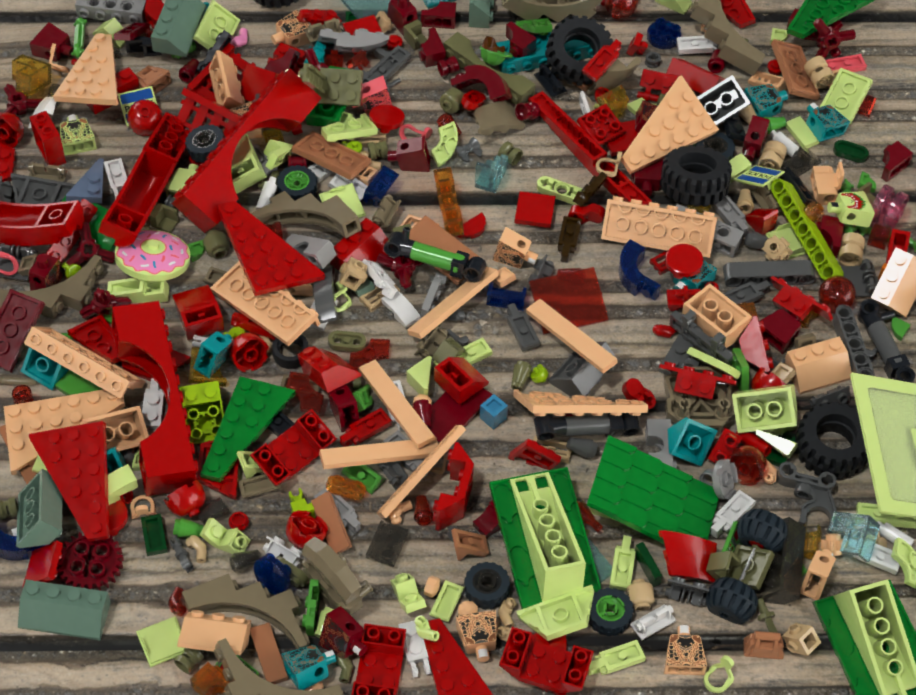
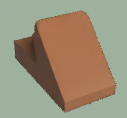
[451,528,489,561]

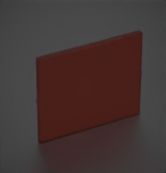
[529,267,609,335]

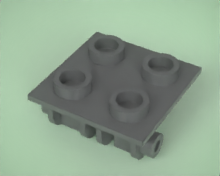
[0,243,38,281]
[840,259,878,298]
[665,576,709,607]

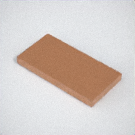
[771,39,821,100]
[291,131,371,180]
[409,215,481,286]

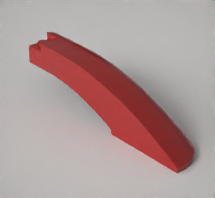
[98,112,189,247]
[0,200,84,246]

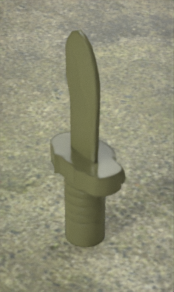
[757,598,778,632]

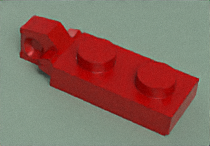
[296,9,342,26]
[582,39,622,82]
[231,312,276,340]
[340,408,393,447]

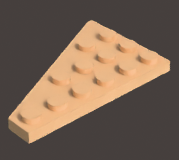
[53,33,119,106]
[621,75,719,174]
[4,389,125,475]
[513,389,648,416]

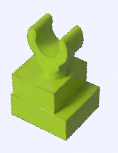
[289,488,315,518]

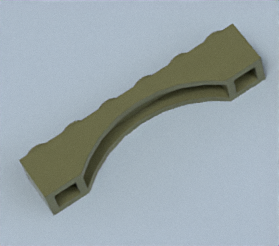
[444,32,536,105]

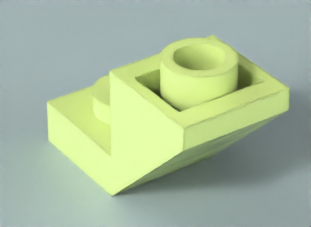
[200,518,251,557]
[390,573,427,614]

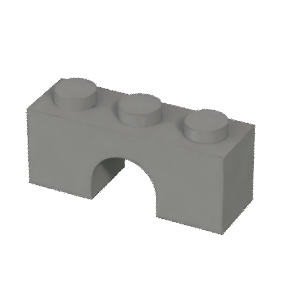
[285,234,337,269]
[645,419,677,469]

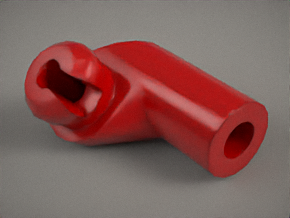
[653,324,677,338]

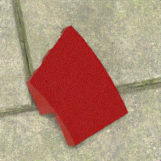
[659,530,717,584]

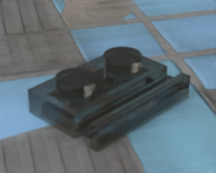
[366,520,409,567]

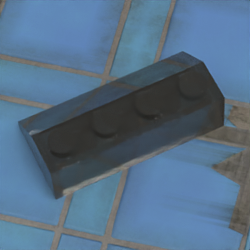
[753,517,806,605]

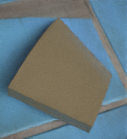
[586,56,642,96]
[474,101,526,136]

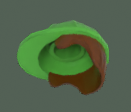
[480,36,513,66]

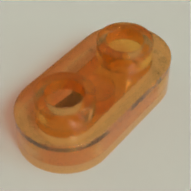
[804,201,824,223]
[326,475,366,500]

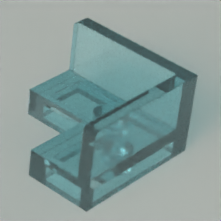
[475,154,508,193]
[828,511,880,562]

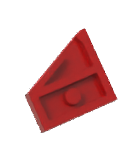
[508,439,561,470]

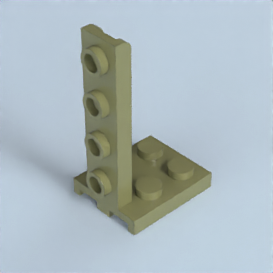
[300,63,363,106]

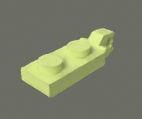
[609,535,636,591]
[588,640,646,676]

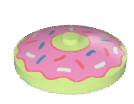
[115,230,191,281]

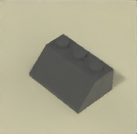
[697,75,751,126]
[548,341,617,397]

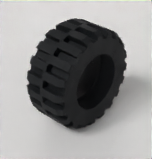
[545,15,613,86]
[660,145,732,207]
[795,402,868,479]

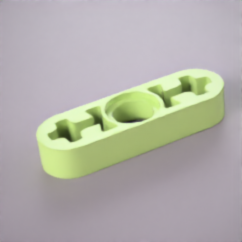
[537,176,582,205]

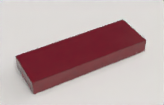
[114,22,150,41]

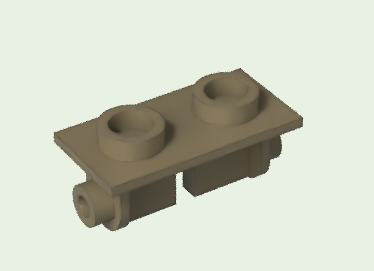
[304,18,342,43]
[28,162,68,182]
[751,185,783,214]
[372,194,401,229]
[414,323,448,359]

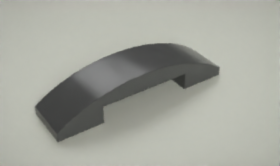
[313,266,337,324]

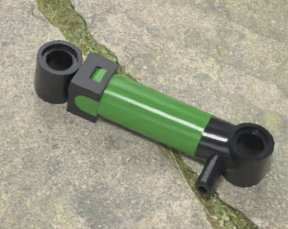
[384,227,487,283]

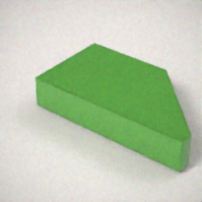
[352,384,372,412]

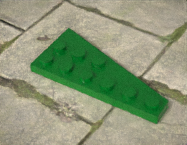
[200,376,296,482]

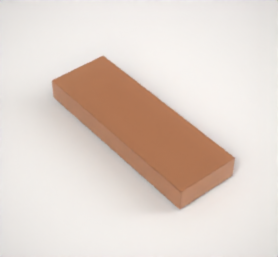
[311,492,352,554]
[250,622,288,684]

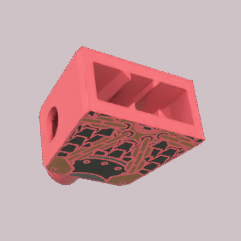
[352,76,392,114]

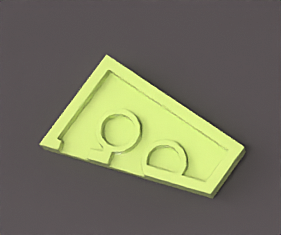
[321,113,378,142]

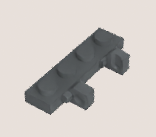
[353,45,411,84]
[669,309,733,366]
[659,333,700,376]

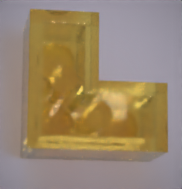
[12,54,51,96]

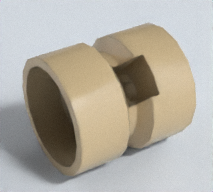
[804,56,835,89]
[758,140,787,170]
[838,232,865,266]

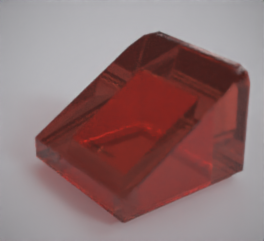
[857,95,877,117]
[867,223,891,250]

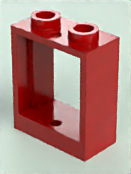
[29,111,66,166]

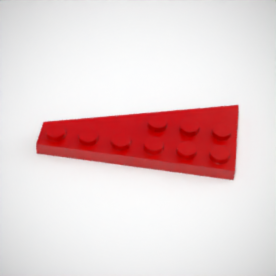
[424,618,493,695]

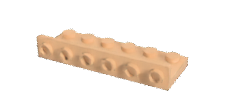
[601,196,718,258]
[210,261,320,346]
[24,326,146,398]

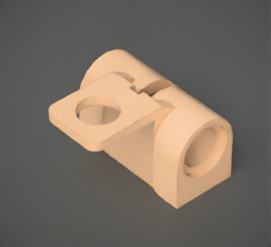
[810,162,844,205]

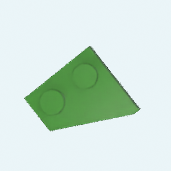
[516,18,552,35]
[732,348,749,391]
[302,579,320,636]

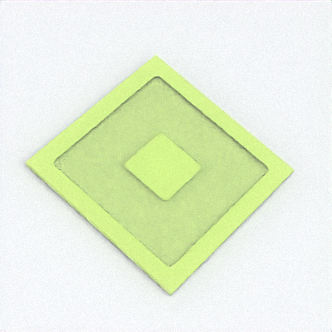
[850,372,916,518]

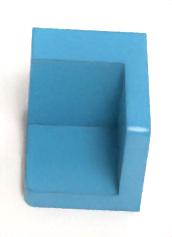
[480,394,508,430]

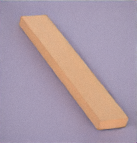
[407,267,499,339]
[526,299,618,374]
[359,359,435,449]
[377,425,466,518]
[319,437,438,469]

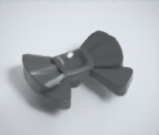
[455,137,482,162]

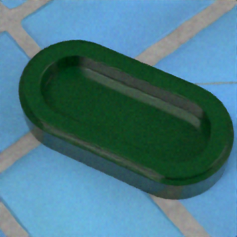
[833,140,869,163]

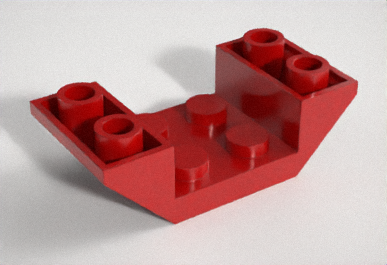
[250,409,337,487]
[432,442,474,531]
[351,623,407,695]
[499,627,594,693]

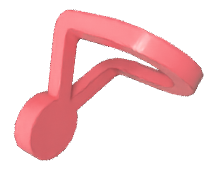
[399,124,433,140]
[0,251,19,276]

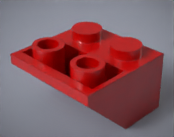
[434,357,489,405]

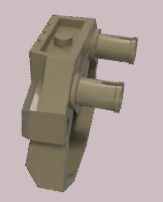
[664,367,735,436]
[302,536,373,615]

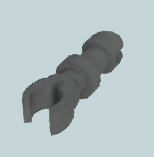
[170,537,194,573]

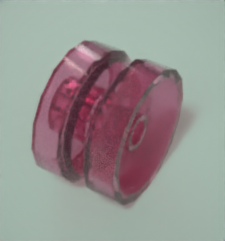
[872,184,910,231]

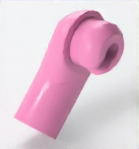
[230,28,248,48]

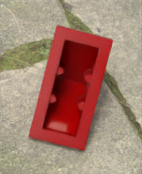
[745,209,779,235]

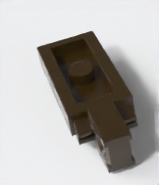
[573,172,607,207]
[557,216,582,262]

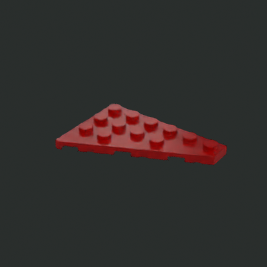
[217,201,325,296]
[29,421,110,542]

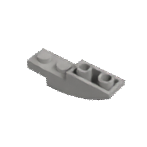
[317,28,389,52]

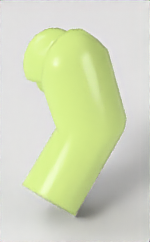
[414,616,439,641]

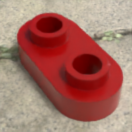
[461,90,486,111]

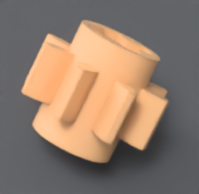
[821,533,847,556]

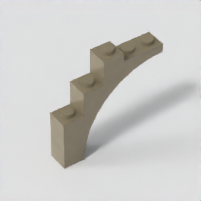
[501,0,603,23]
[690,0,765,76]
[251,191,362,238]
[0,254,104,319]
[182,573,310,649]
[214,638,344,695]

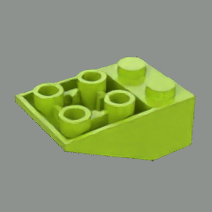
[179,381,224,444]

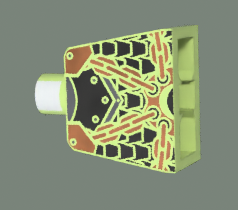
[60,114,97,156]

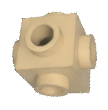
[762,235,793,261]
[339,257,368,291]
[782,623,821,656]

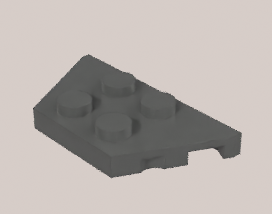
[11,173,75,204]

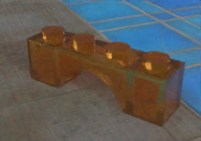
[433,167,464,236]

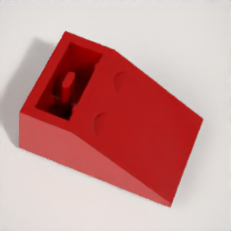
[172,285,224,340]

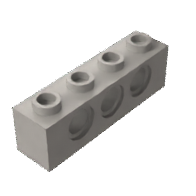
[75,0,146,24]
[676,204,744,258]

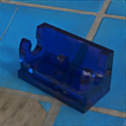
[362,165,399,206]
[486,282,527,311]

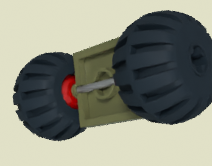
[706,509,788,624]

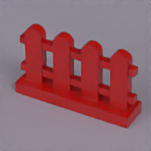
[187,43,256,102]
[175,87,241,147]

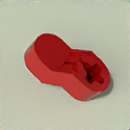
[568,203,606,225]
[622,378,656,411]

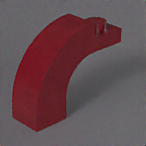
[450,65,512,102]

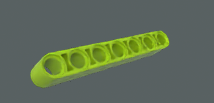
[771,178,844,283]

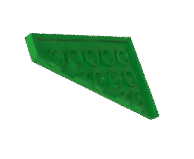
[787,0,875,39]

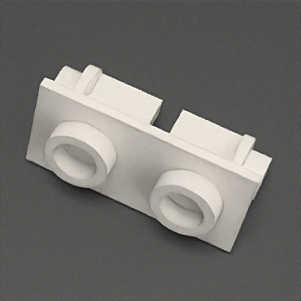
[263,536,304,568]
[630,604,676,640]

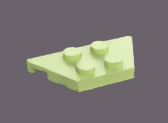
[516,585,594,641]

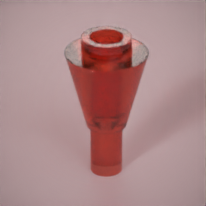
[577,500,603,533]

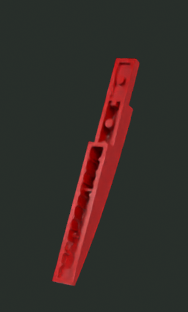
[528,91,652,205]

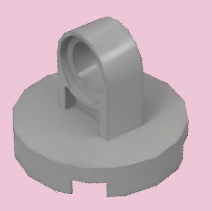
[699,459,738,499]

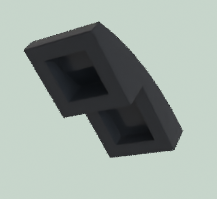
[125,36,162,57]

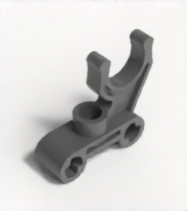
[777,462,839,533]

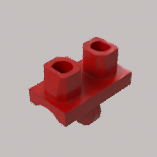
[666,285,701,311]
[707,427,743,463]

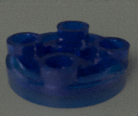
[647,18,681,49]
[254,553,292,595]

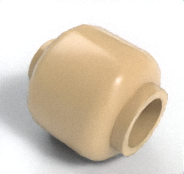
[626,579,655,611]

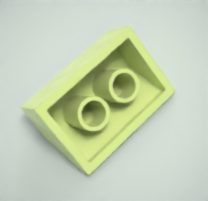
[732,384,797,433]

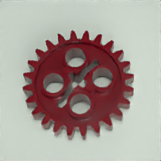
[57,532,124,591]

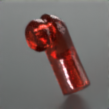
[168,586,187,616]

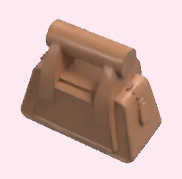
[135,65,172,95]
[744,630,784,659]

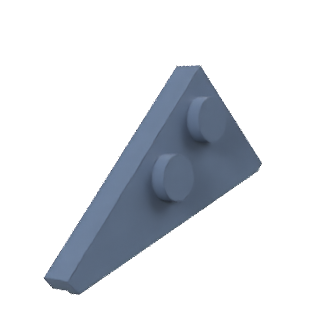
[66,158,104,204]

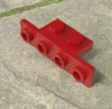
[45,199,98,264]
[770,276,833,321]
[659,361,737,400]

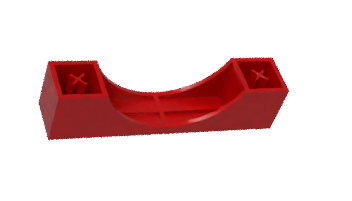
[171,69,322,233]
[112,301,199,496]

